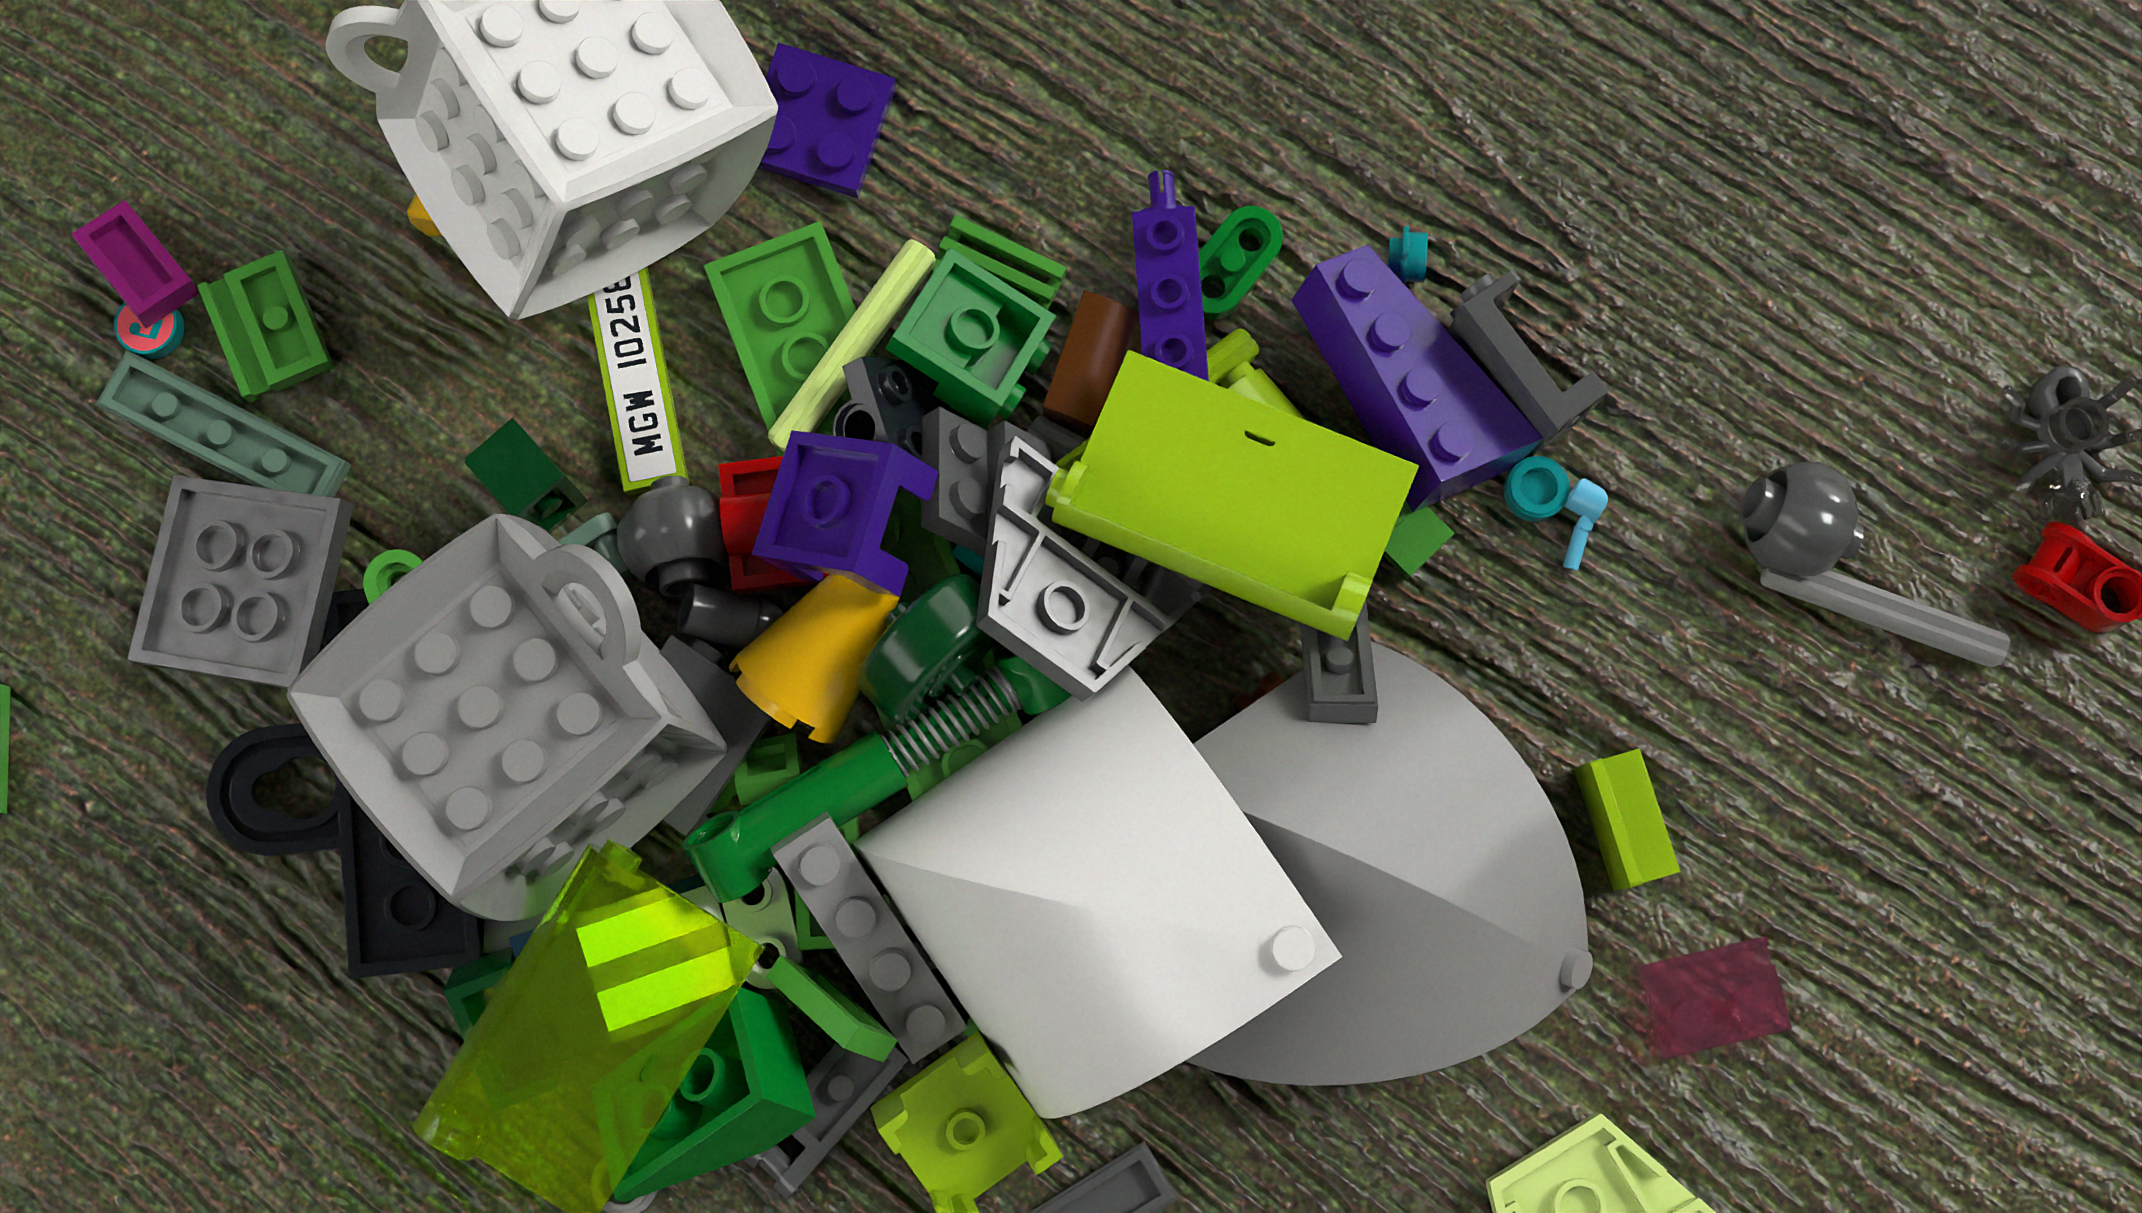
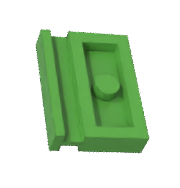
[197,250,335,403]

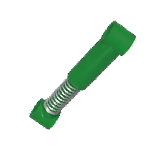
[682,645,1072,903]

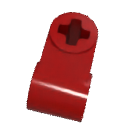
[2012,521,2142,633]

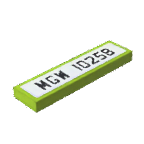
[587,267,689,496]

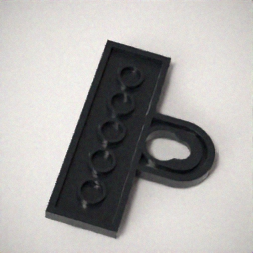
[206,588,485,979]

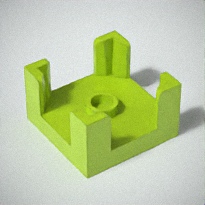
[870,1030,1064,1213]

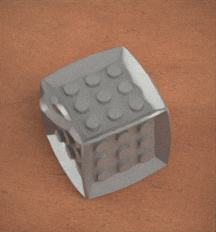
[287,514,727,921]

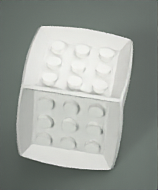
[326,0,778,320]

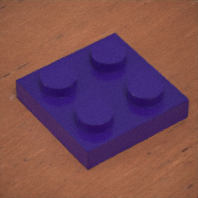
[758,43,896,198]

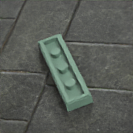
[95,350,352,498]

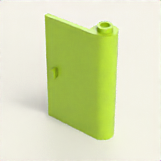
[1045,350,1419,642]

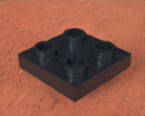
[833,356,952,488]

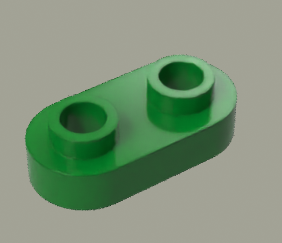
[1199,206,1283,320]

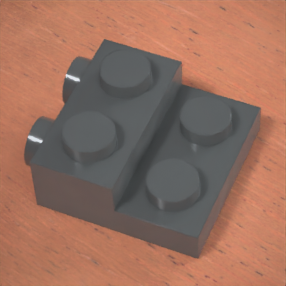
[921,406,1062,557]

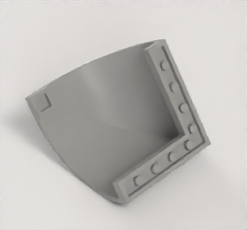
[1185,642,1593,1086]

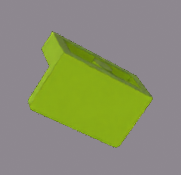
[1574,748,1681,891]

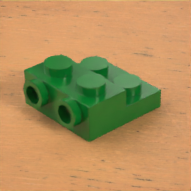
[885,247,1056,429]

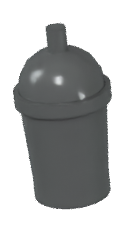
[677,583,784,652]

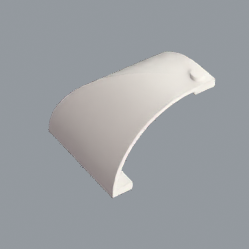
[853,665,1342,1118]

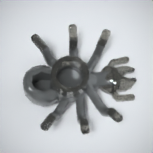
[1998,365,2142,522]

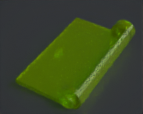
[412,839,766,1213]

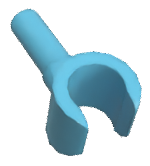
[1563,478,1608,571]

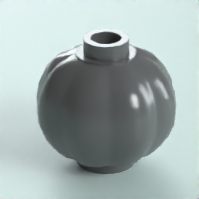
[1739,462,1864,577]
[616,476,730,598]

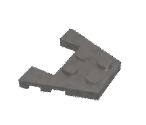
[976,435,1212,702]

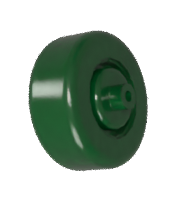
[857,574,996,724]

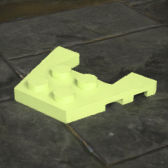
[1485,1112,1716,1213]

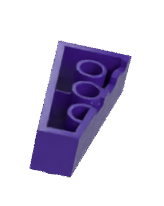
[1291,245,1544,512]

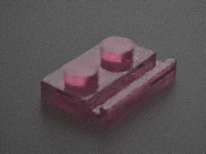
[1636,936,1792,1059]

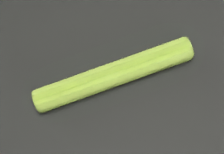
[768,239,936,452]

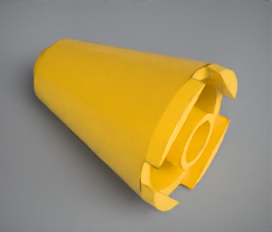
[729,574,899,744]

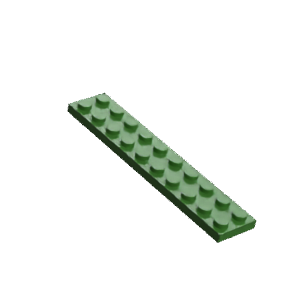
[704,221,1022,801]

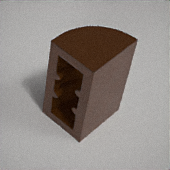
[1043,290,1142,437]

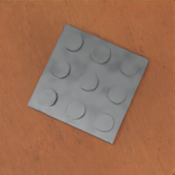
[127,475,354,689]

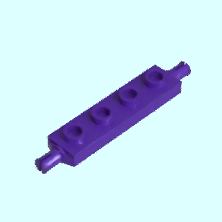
[1132,170,1209,382]

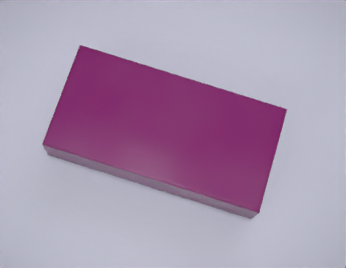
[71,200,200,328]

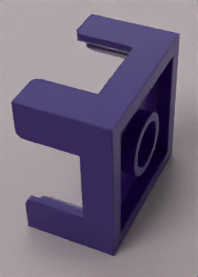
[752,430,939,597]

